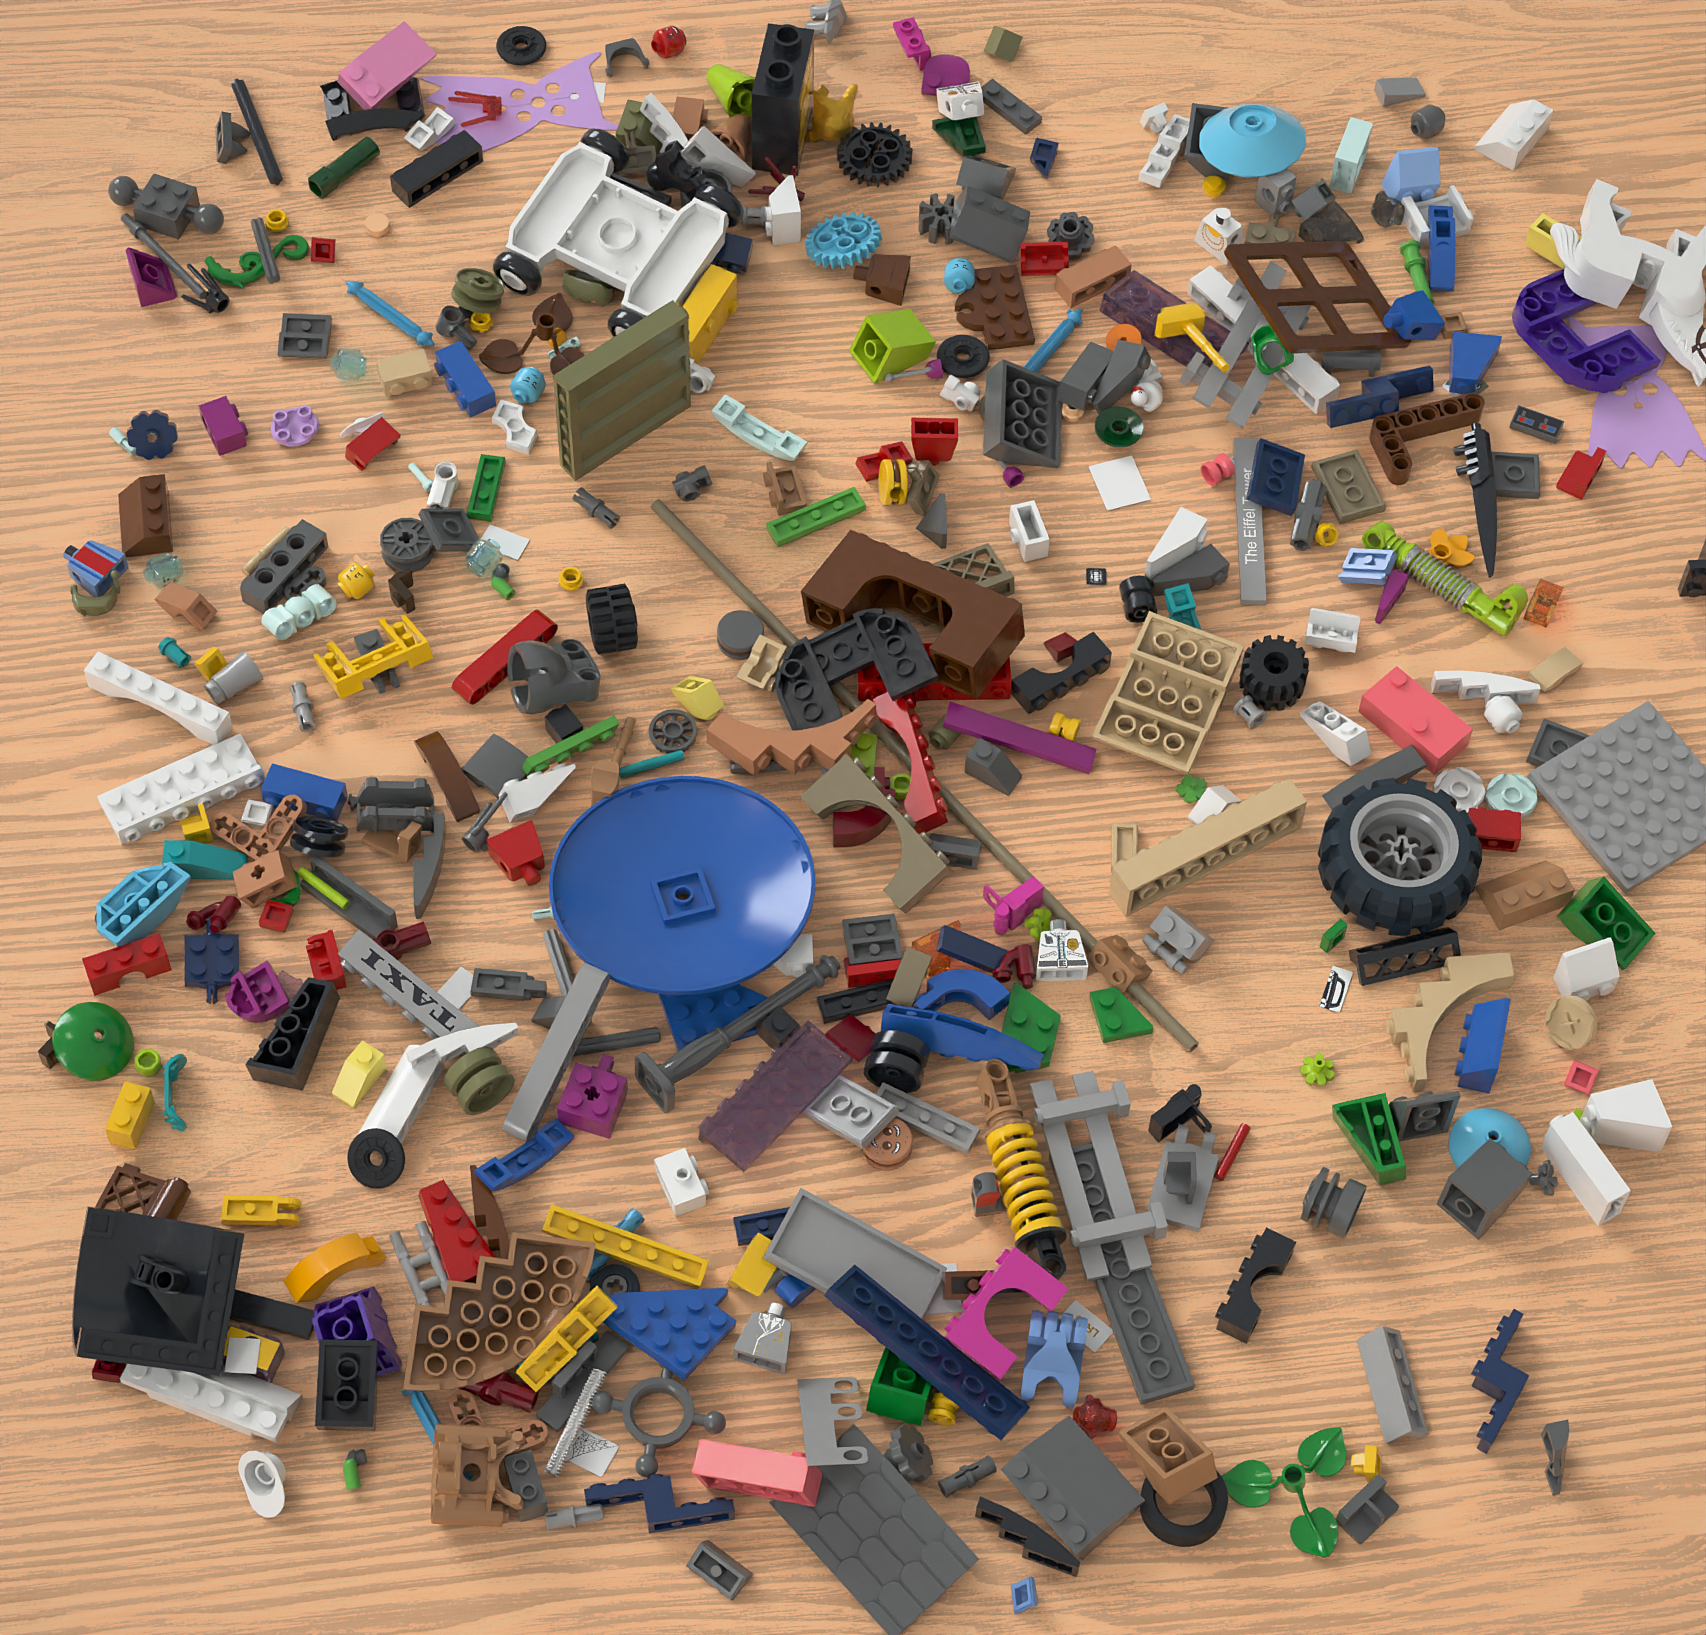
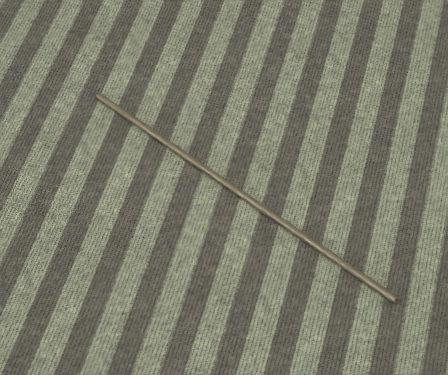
[651,499,1199,1052]

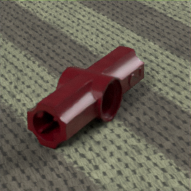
[372,921,431,960]
[459,1372,540,1413]

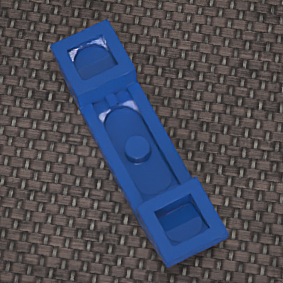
[474,1118,574,1191]

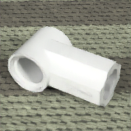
[427,462,459,509]

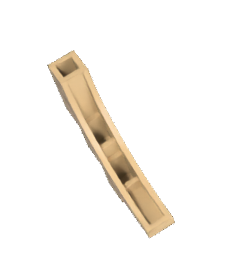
[1386,952,1514,1092]

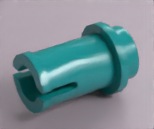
[158,637,191,668]

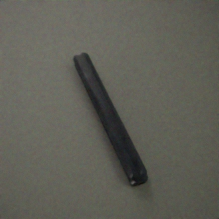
[231,78,283,185]

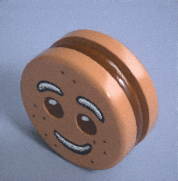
[862,1118,913,1171]

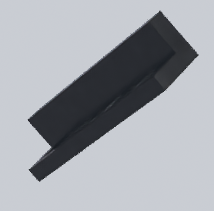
[1349,927,1461,986]

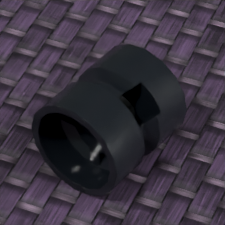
[1119,575,1157,623]

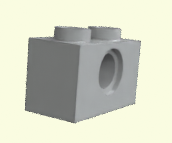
[1255,168,1296,219]

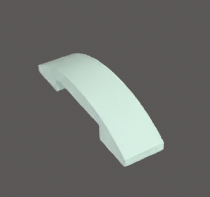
[712,394,807,461]

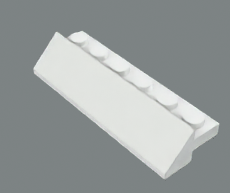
[120,1364,302,1442]

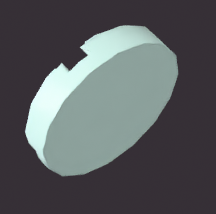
[1485,773,1538,820]

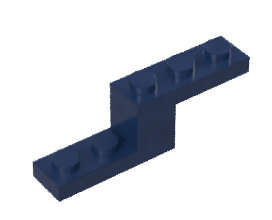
[1326,365,1434,428]
[1471,1309,1529,1454]
[584,1474,735,1533]

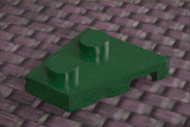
[932,117,986,157]

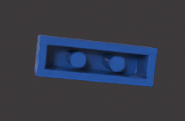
[434,341,496,418]
[261,763,348,821]

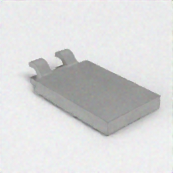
[1146,1124,1219,1233]

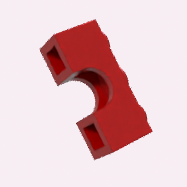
[82,933,172,996]

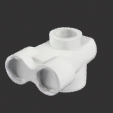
[689,357,716,393]
[940,375,981,412]

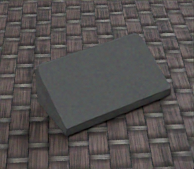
[686,1540,753,1600]

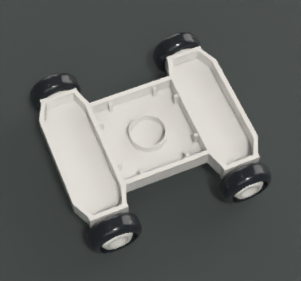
[493,128,744,337]

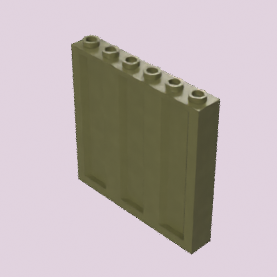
[553,300,691,481]

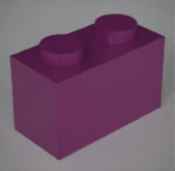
[199,396,248,456]

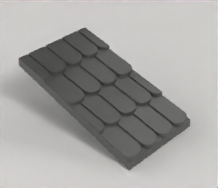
[769,1424,979,1635]

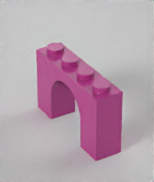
[944,1247,1069,1379]

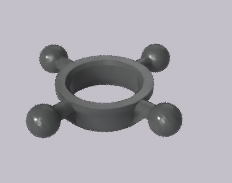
[591,1363,726,1478]

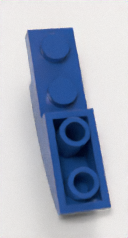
[1428,205,1456,291]

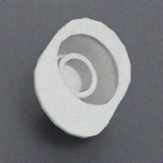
[238,1450,286,1518]

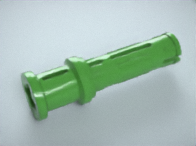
[1399,240,1434,304]

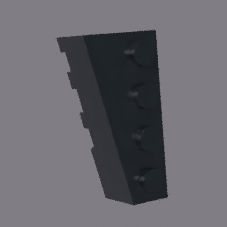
[245,977,340,1091]

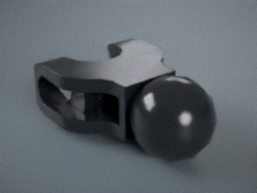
[646,140,708,193]

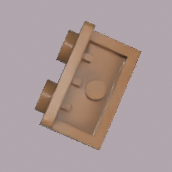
[763,462,807,515]
[1087,935,1153,993]

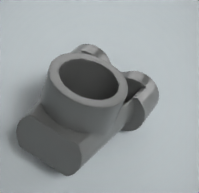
[672,465,713,502]

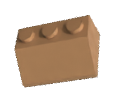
[1475,860,1575,930]

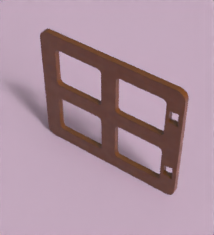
[1224,241,1411,354]

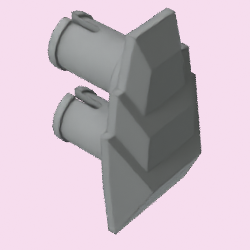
[805,0,847,44]

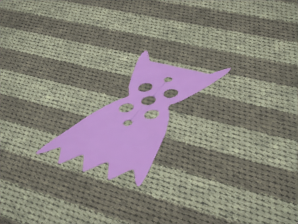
[422,52,618,152]
[1567,315,1706,468]

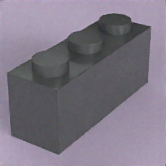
[1057,341,1113,411]

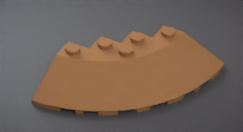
[403,1232,596,1391]

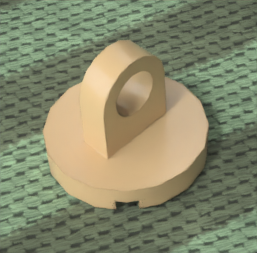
[1545,996,1598,1049]

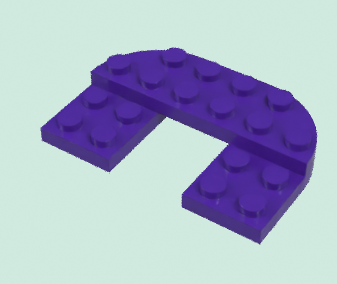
[1512,269,1661,393]

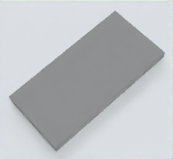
[762,1188,947,1319]

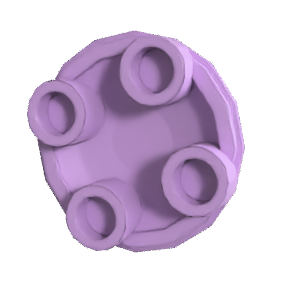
[271,405,319,447]

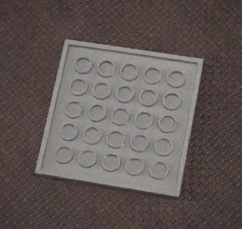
[1528,701,1706,894]

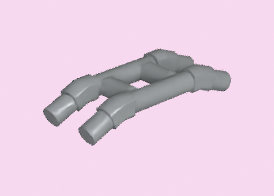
[389,1221,449,1306]

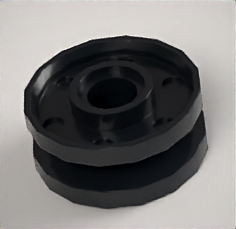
[290,816,348,857]

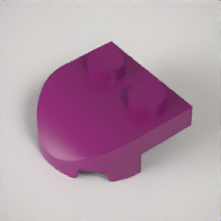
[921,54,970,96]
[225,961,290,1023]

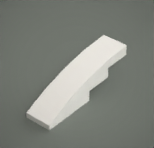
[640,93,695,167]
[1138,114,1190,188]
[1431,670,1540,704]
[406,1023,519,1068]

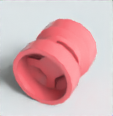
[1200,453,1235,486]

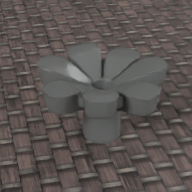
[1529,1160,1558,1196]

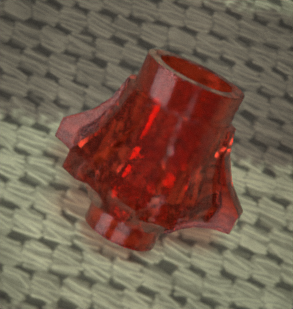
[1073,1395,1117,1439]

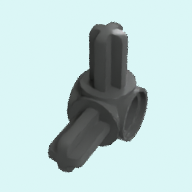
[435,305,477,350]

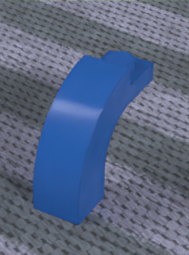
[914,969,1010,1020]

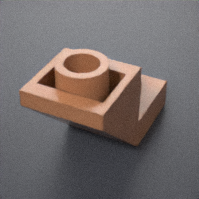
[154,582,218,631]

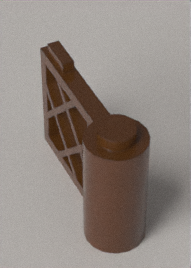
[95,1163,191,1220]

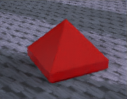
[311,237,336,263]

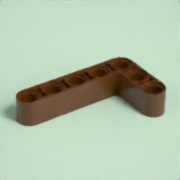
[1369,393,1485,485]

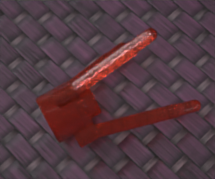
[448,91,502,127]

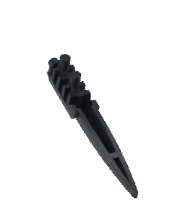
[1453,423,1497,578]

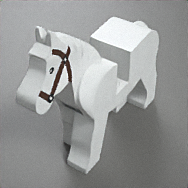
[1550,179,1706,387]

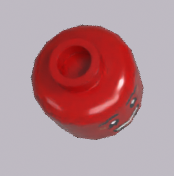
[651,25,687,59]

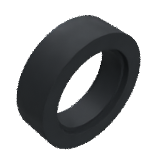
[1140,1470,1228,1547]

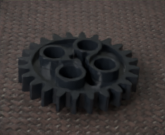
[837,122,913,187]

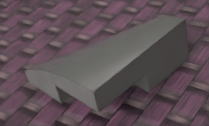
[1541,1420,1569,1496]

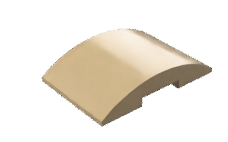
[1092,611,1244,774]

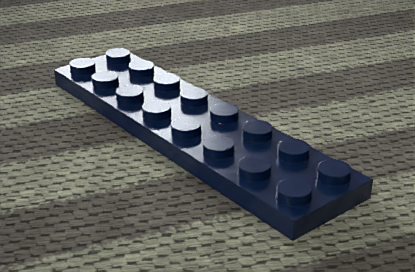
[824,1264,1030,1441]

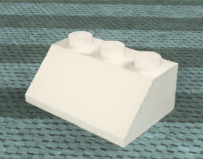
[1474,99,1554,171]

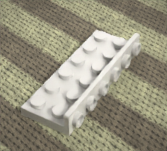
[97,733,265,845]

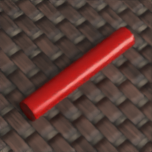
[1214,1123,1251,1181]

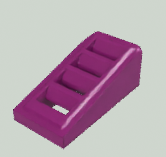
[1375,570,1409,624]

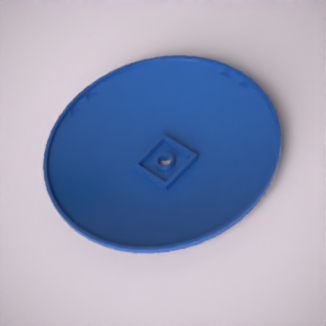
[549,776,815,995]

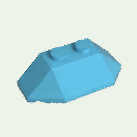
[96,862,191,946]

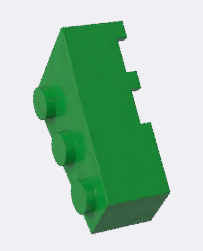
[1332,1093,1406,1185]

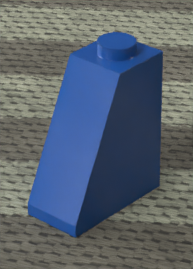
[1449,332,1502,394]

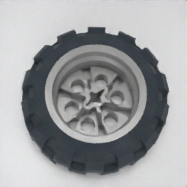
[1318,778,1482,936]

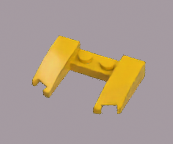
[313,614,433,699]

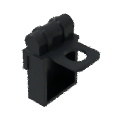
[1148,1084,1212,1143]

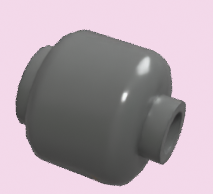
[1411,104,1446,139]

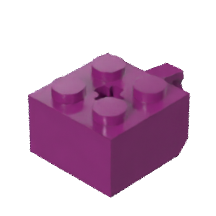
[557,1054,628,1139]

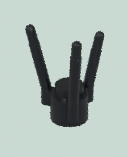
[181,264,230,313]

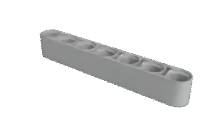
[502,963,610,1142]

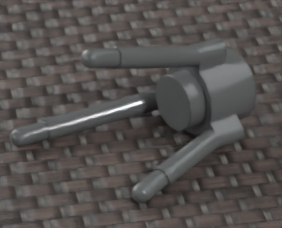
[462,792,514,852]

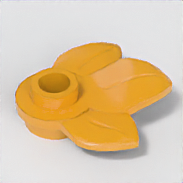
[1429,528,1475,567]

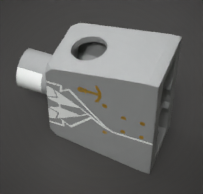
[733,1303,791,1375]

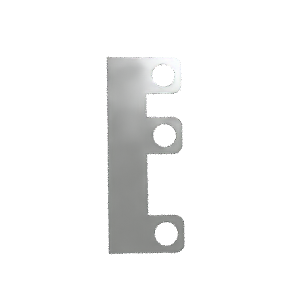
[797,1377,868,1466]

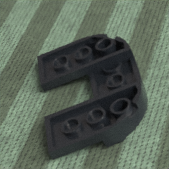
[775,609,939,731]

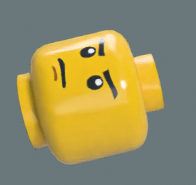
[337,562,375,599]

